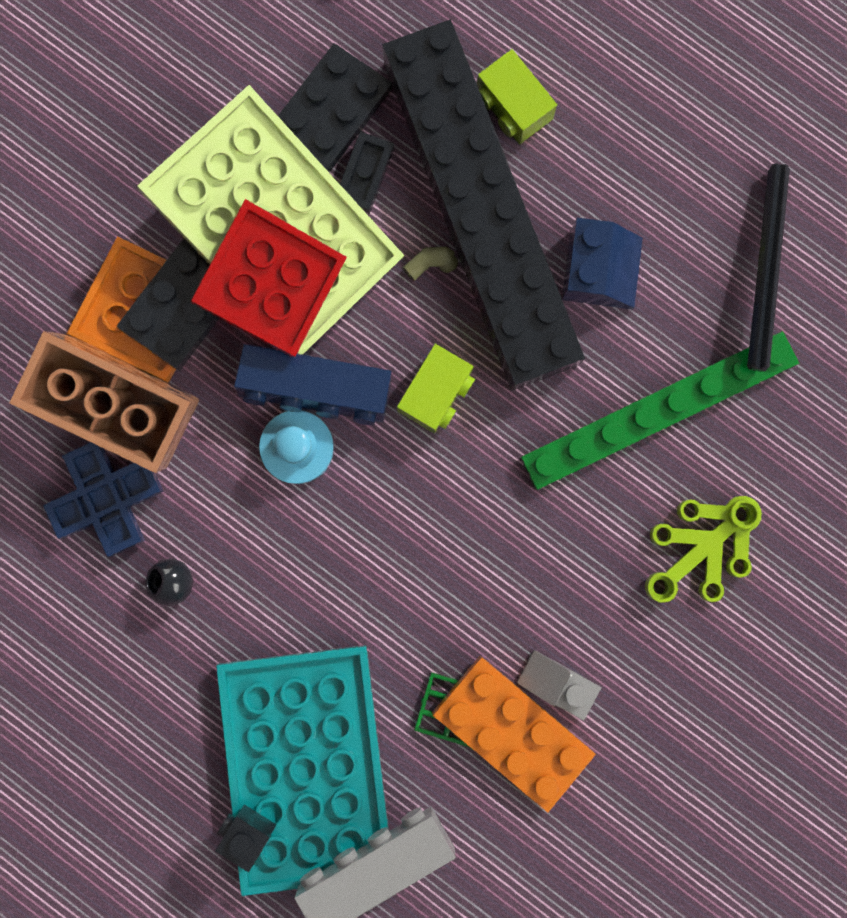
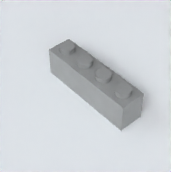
[295,806,456,918]

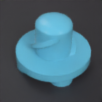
[259,411,334,484]

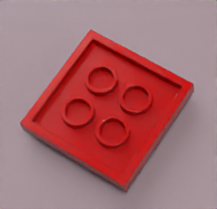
[190,199,347,358]

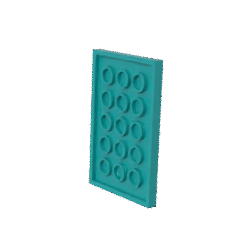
[216,645,389,896]

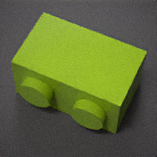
[477,49,558,145]
[397,344,475,434]

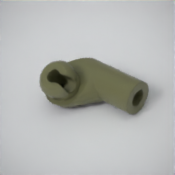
[402,246,458,281]

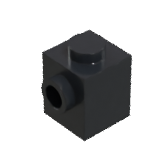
[215,804,276,873]

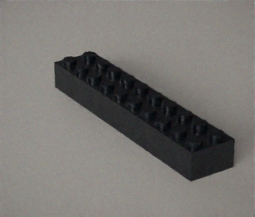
[382,19,585,391]

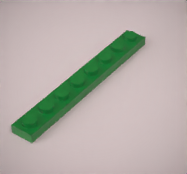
[520,331,800,490]

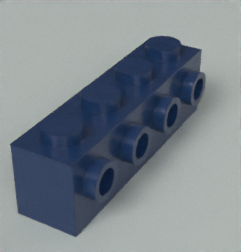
[234,344,392,425]

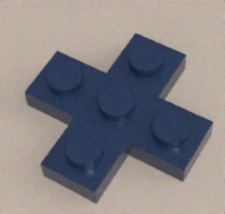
[43,442,164,557]

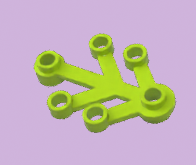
[645,496,762,603]

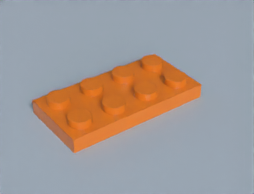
[432,655,596,813]

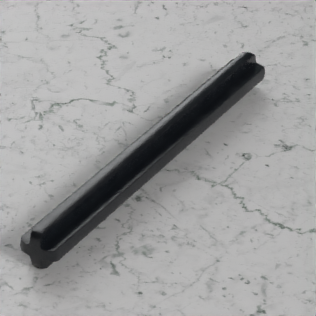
[747,163,790,372]

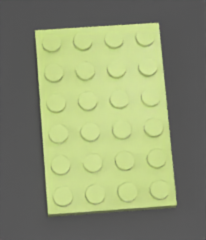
[137,85,404,355]

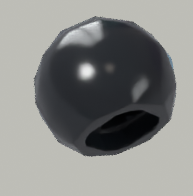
[145,558,194,606]

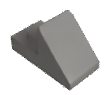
[517,650,602,721]

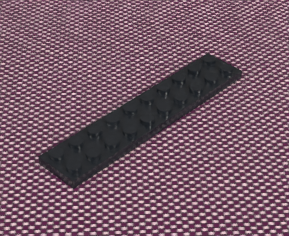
[116,43,392,372]

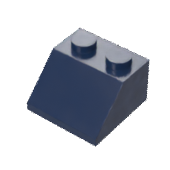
[562,217,643,310]

